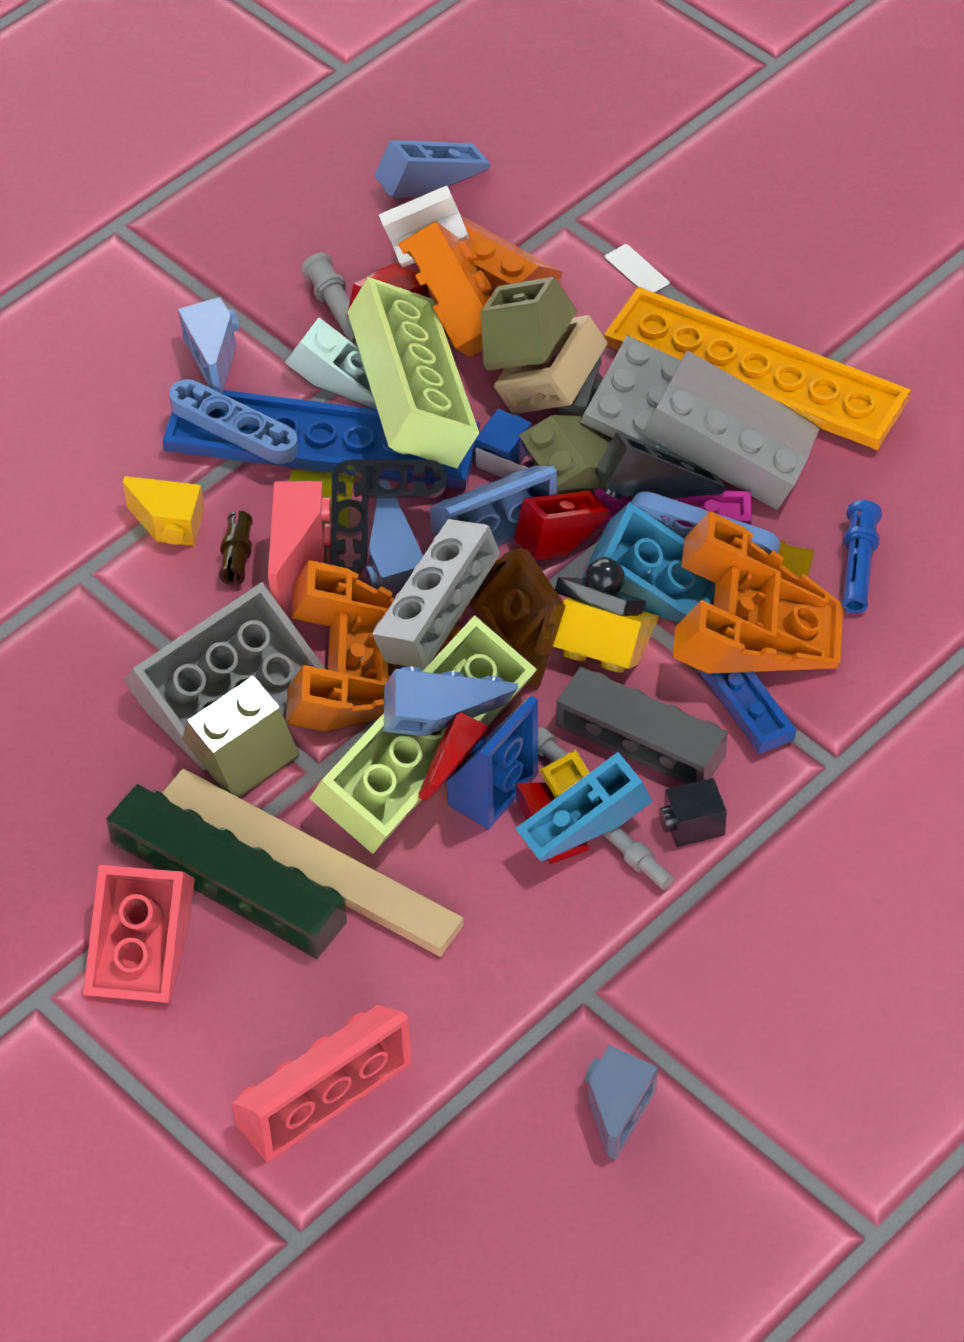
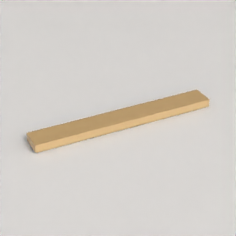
[159,768,464,957]

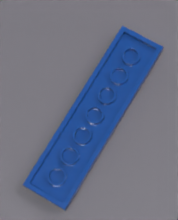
[163,390,480,490]

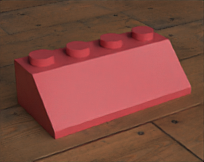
[232,1004,412,1162]

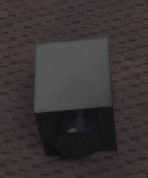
[659,778,727,847]

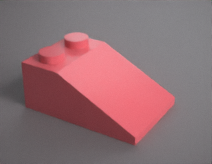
[268,481,331,617]
[83,865,195,1003]

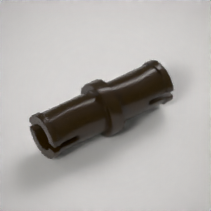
[219,510,253,585]

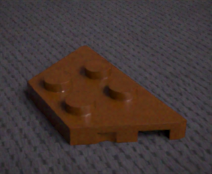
[470,548,566,690]

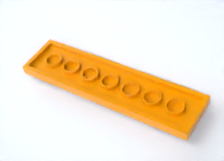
[604,287,911,450]

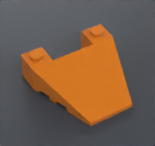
[672,511,843,674]
[286,560,460,732]

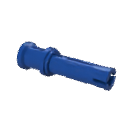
[842,500,882,613]

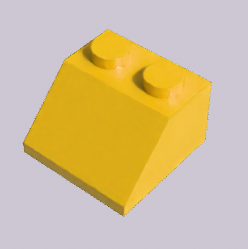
[553,598,659,673]

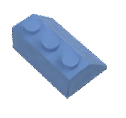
[430,465,557,546]

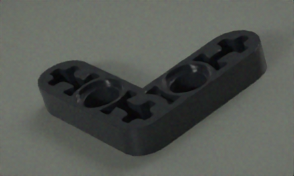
[331,459,448,574]

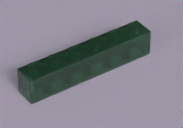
[106,784,347,959]

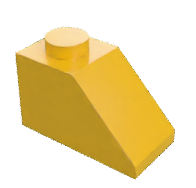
[123,476,204,546]

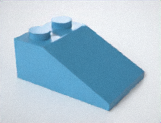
[581,502,716,623]

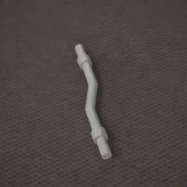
[538,727,674,890]

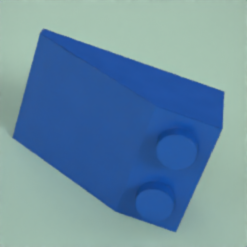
[446,695,538,830]

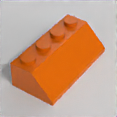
[461,215,562,297]

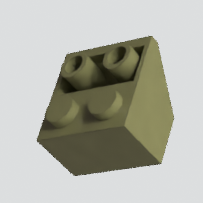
[481,277,577,371]

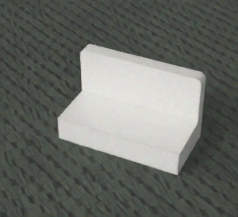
[379,185,469,267]

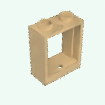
[493,315,608,414]

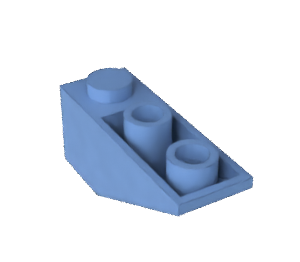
[384,666,518,736]

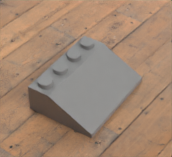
[641,350,820,510]
[123,582,325,771]

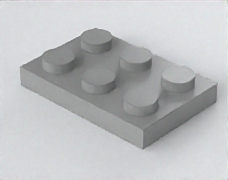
[581,335,681,447]

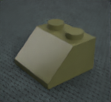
[519,415,611,495]
[182,676,299,798]

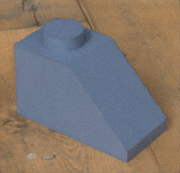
[585,1045,658,1160]

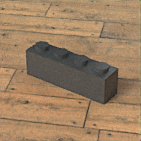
[556,667,728,784]

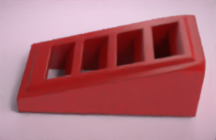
[418,712,488,801]

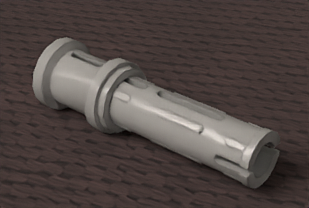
[301,252,358,347]

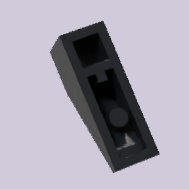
[594,432,726,500]

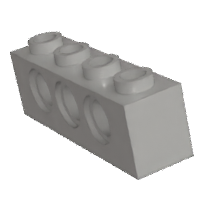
[372,519,500,669]

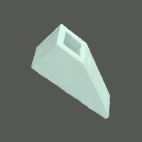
[285,318,377,409]

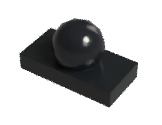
[555,557,646,616]

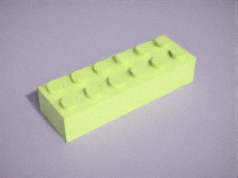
[347,277,479,468]
[309,615,537,854]

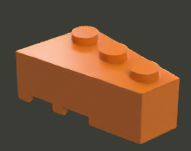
[398,221,491,358]

